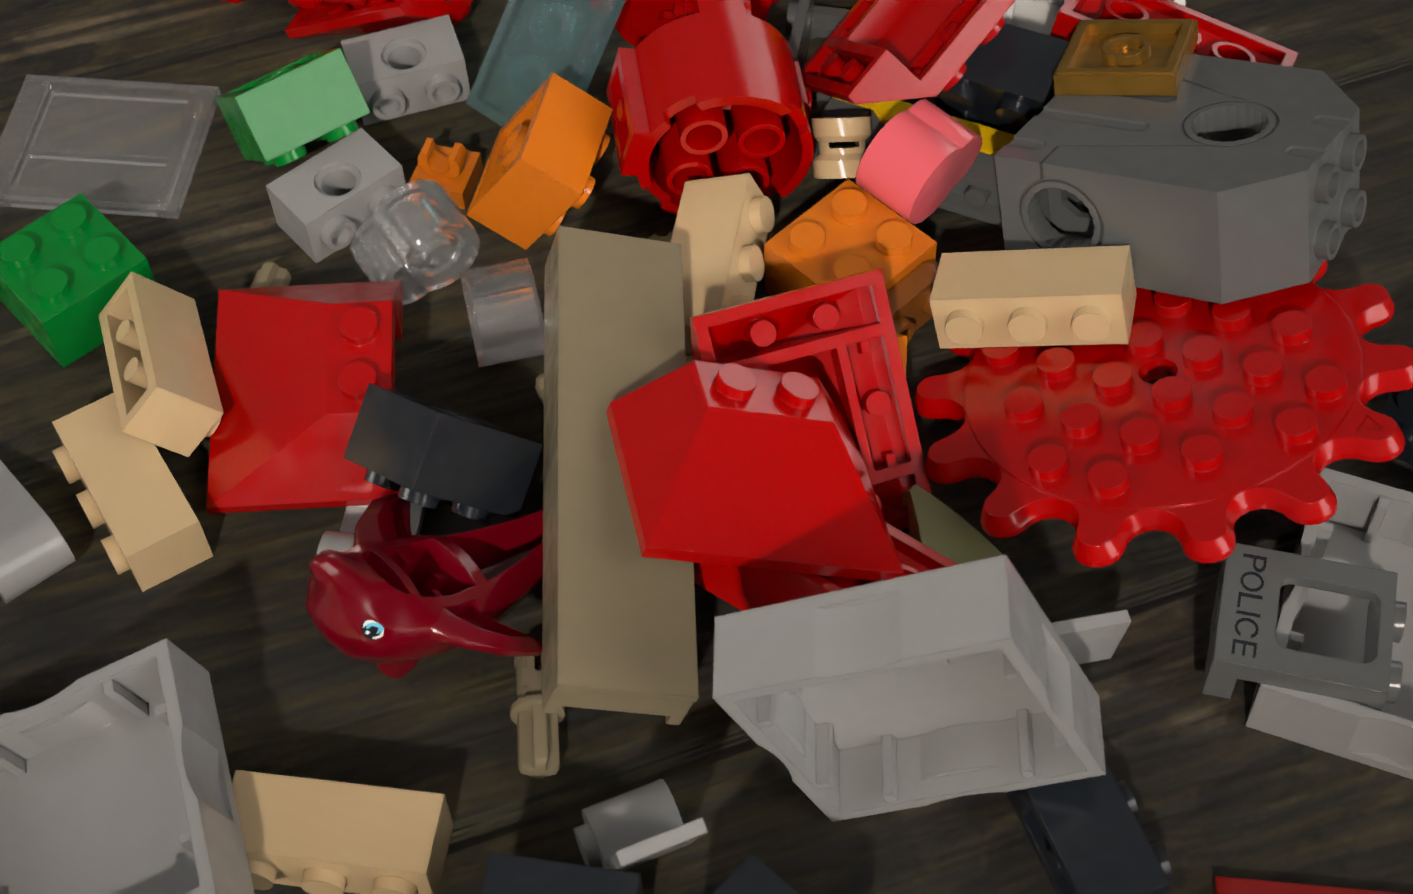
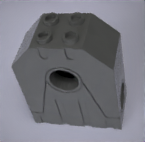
[994,54,1367,304]

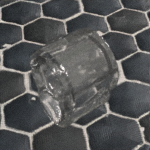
[350,179,480,305]
[459,258,544,367]

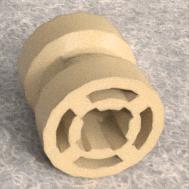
[812,116,871,179]

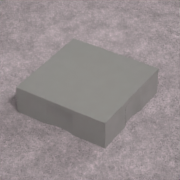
[1245,468,1413,780]
[713,554,1106,822]
[0,638,255,894]

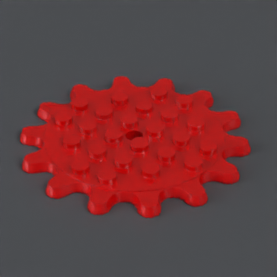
[914,261,1413,567]

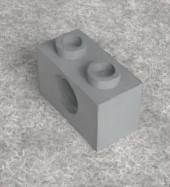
[341,15,471,126]
[266,128,410,263]

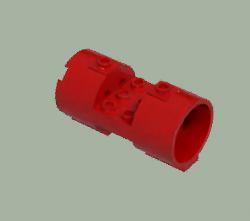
[591,0,814,216]

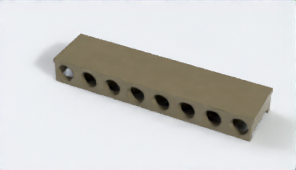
[542,226,699,725]

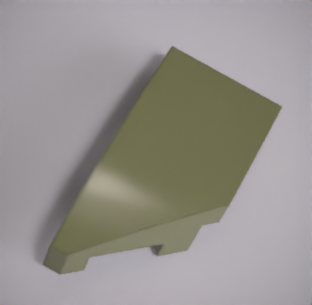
[901,484,1013,565]

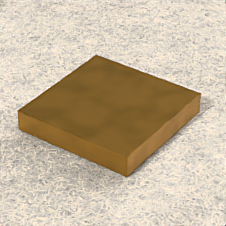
[1053,19,1198,96]

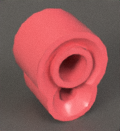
[856,99,982,225]

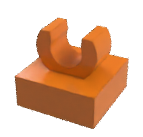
[408,137,483,209]

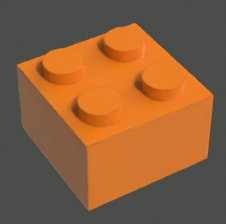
[466,72,613,250]
[764,179,937,296]

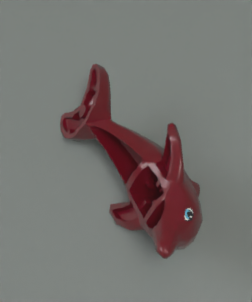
[305,493,543,679]

